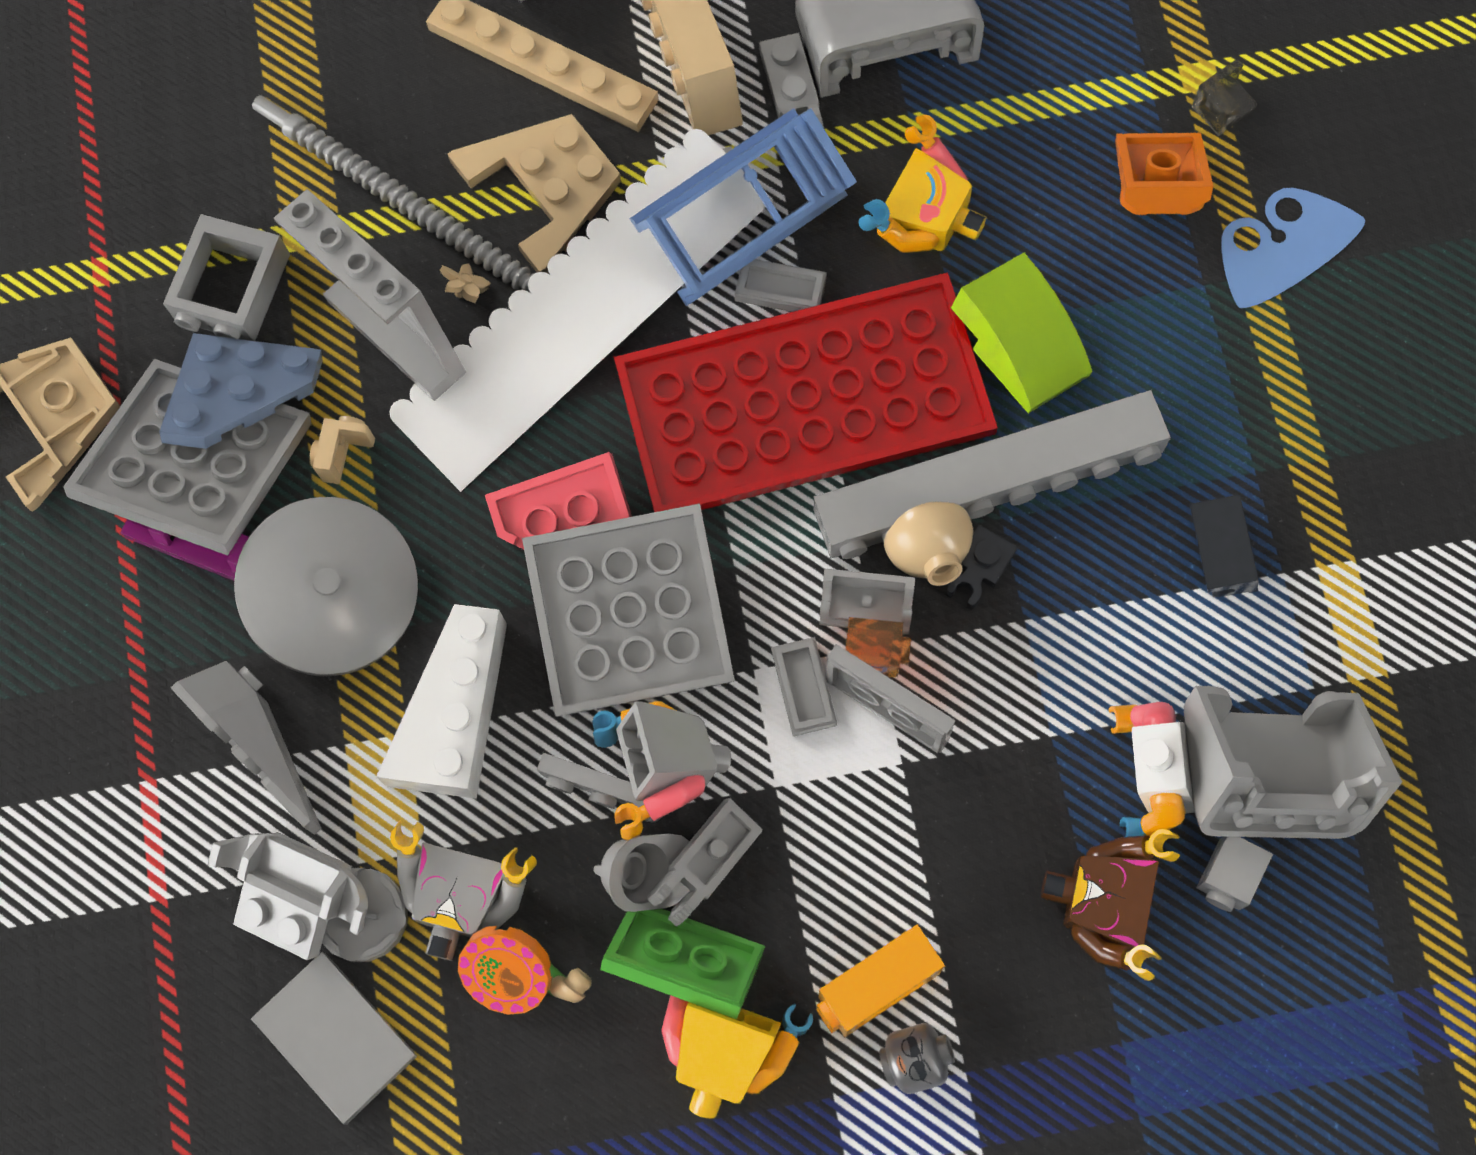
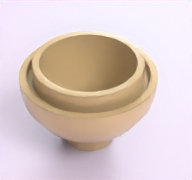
[884,502,974,586]

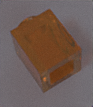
[846,617,911,678]

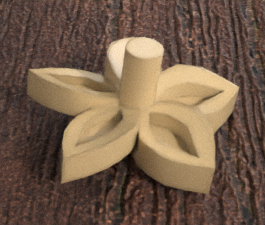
[440,263,491,303]

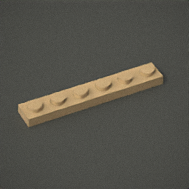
[426,0,659,132]

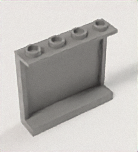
[274,189,466,401]

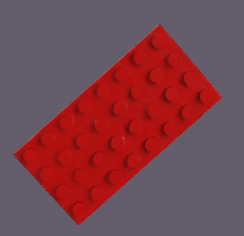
[614,272,998,512]

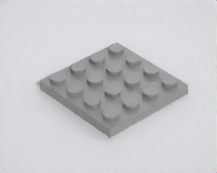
[63,359,312,556]
[522,504,735,717]

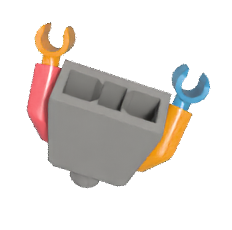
[592,701,731,840]

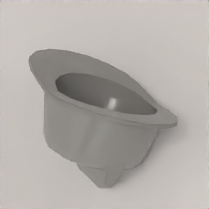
[594,833,690,912]

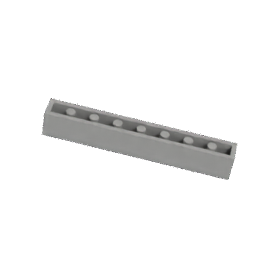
[814,390,1171,559]

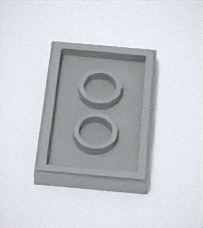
[826,644,956,753]
[251,952,418,1125]

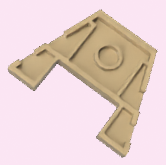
[447,114,621,274]
[0,337,120,512]

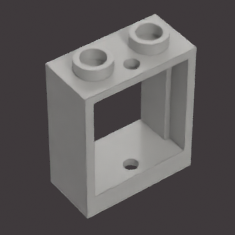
[163,214,290,341]

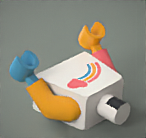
[1109,702,1194,837]

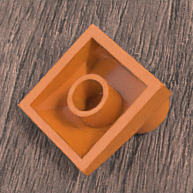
[1115,133,1213,215]

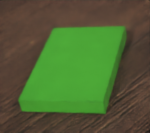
[600,909,765,1019]

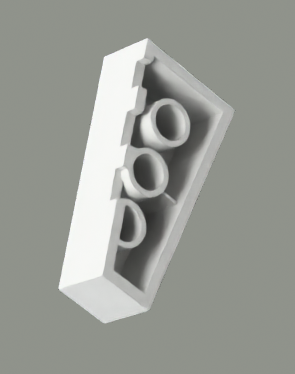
[376,604,507,799]

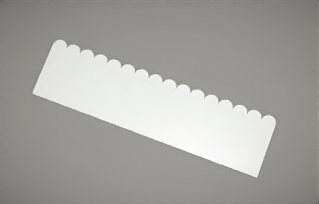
[390,129,773,492]

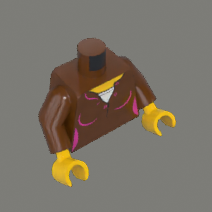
[1041,829,1180,981]

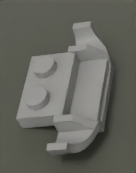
[208,832,369,960]

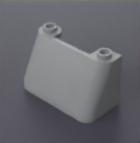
[795,0,984,98]
[1184,686,1402,839]

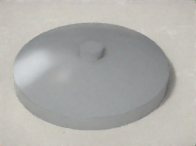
[234,497,418,676]

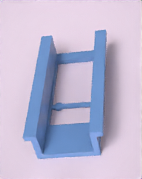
[629,108,857,306]

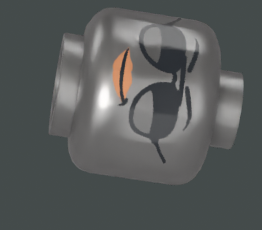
[879,1023,955,1094]

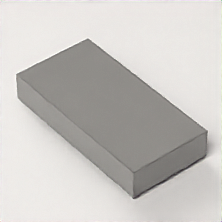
[734,259,827,312]
[771,637,837,737]

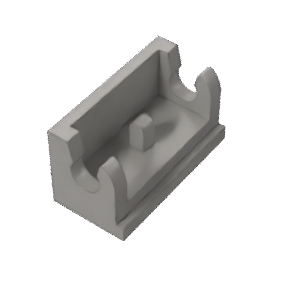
[819,568,915,634]

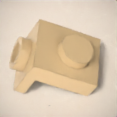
[310,416,375,484]

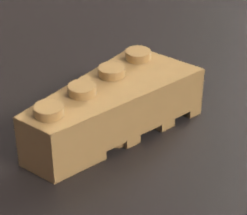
[641,0,743,135]

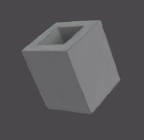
[1196,836,1273,912]

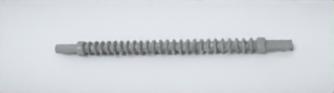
[252,95,535,292]

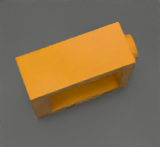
[816,924,945,1038]

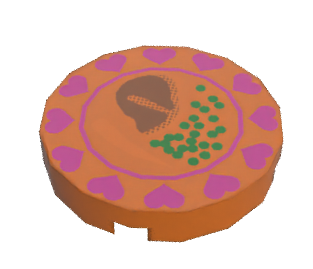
[458,926,553,1015]

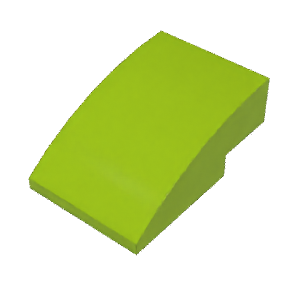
[951,253,1093,414]

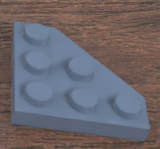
[159,333,323,449]

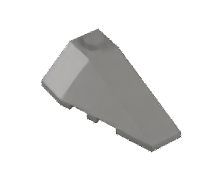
[170,661,322,835]

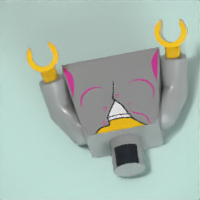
[390,821,537,961]

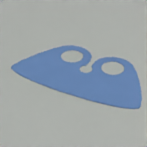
[1221,188,1365,308]

